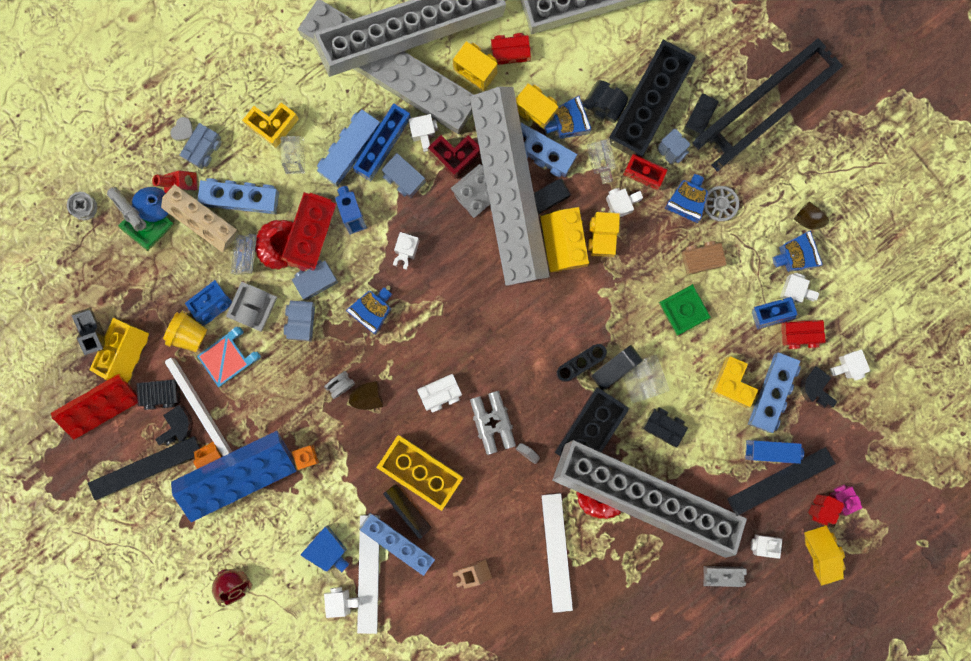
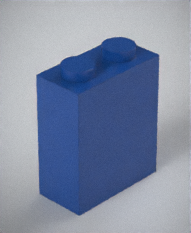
[745,440,804,464]

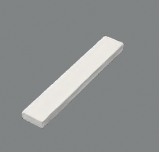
[165,358,232,457]
[541,493,573,613]
[357,515,380,634]

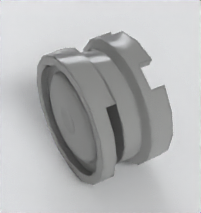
[67,192,98,221]
[324,371,355,399]

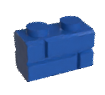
[752,297,797,330]

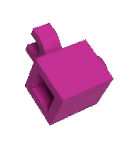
[830,484,862,516]

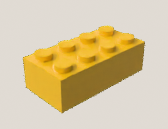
[376,435,464,511]

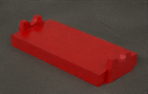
[281,192,336,271]

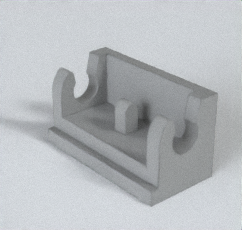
[704,566,747,587]

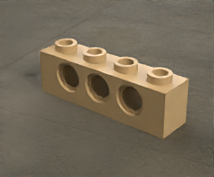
[161,185,237,252]

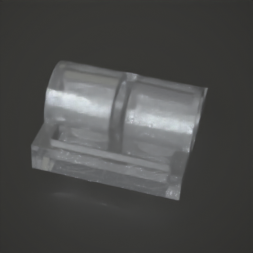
[623,355,670,404]

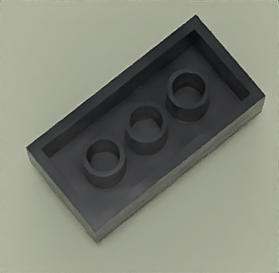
[554,387,630,457]

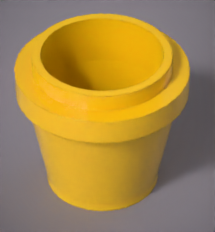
[163,310,208,352]

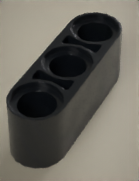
[534,178,572,215]
[556,344,607,382]
[591,345,643,391]

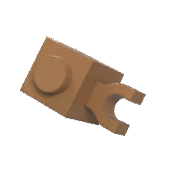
[453,560,492,589]

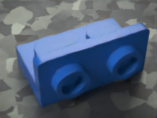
[185,280,232,326]

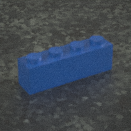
[353,103,411,182]

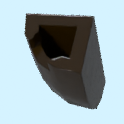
[794,201,829,230]
[349,381,383,410]

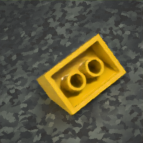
[540,207,589,273]
[89,318,149,382]

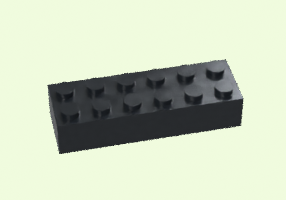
[607,39,697,158]

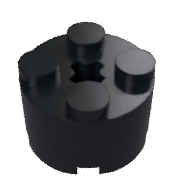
[583,80,628,123]

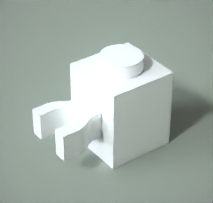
[409,114,438,152]
[606,188,643,217]
[393,232,419,270]
[780,273,819,304]
[830,350,870,381]
[751,534,782,559]
[324,587,362,618]

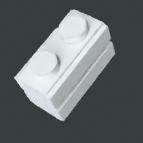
[417,374,462,413]

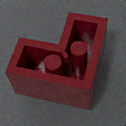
[427,135,480,179]

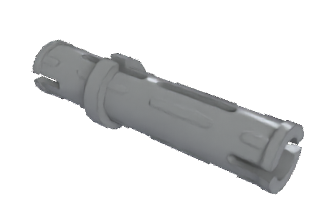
[107,187,146,231]

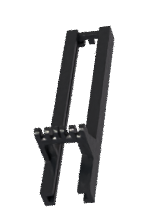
[692,38,843,172]

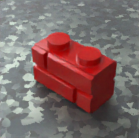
[491,33,531,65]
[623,154,667,190]
[781,320,826,349]
[808,494,845,526]

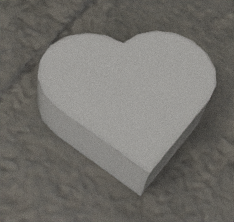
[170,117,193,141]
[516,443,540,464]

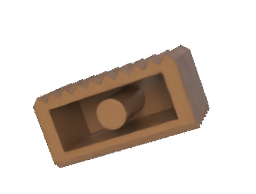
[682,241,727,275]

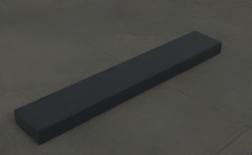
[87,436,200,501]
[727,447,836,516]

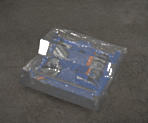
[231,234,257,275]

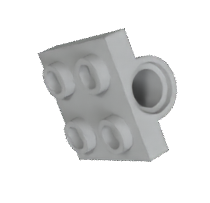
[450,164,490,218]
[226,282,278,332]

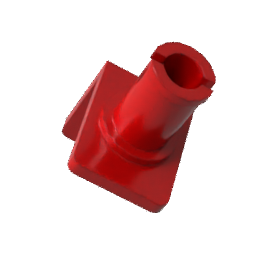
[152,170,198,193]

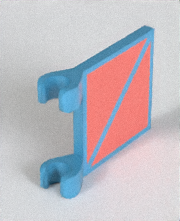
[197,327,261,387]

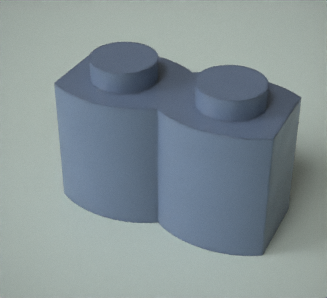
[284,300,315,342]

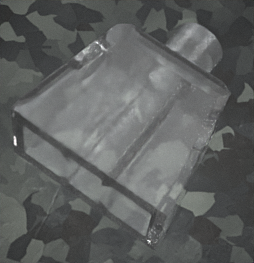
[281,136,305,174]
[586,139,616,184]

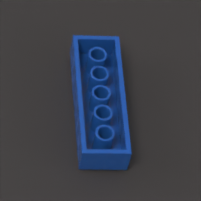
[171,431,297,522]

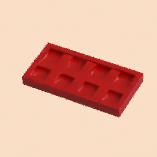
[51,374,138,440]

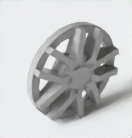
[704,186,739,222]

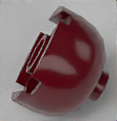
[212,569,253,606]

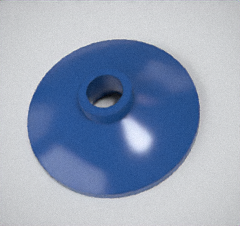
[132,187,169,222]

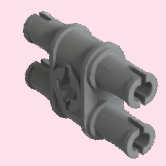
[470,391,516,455]

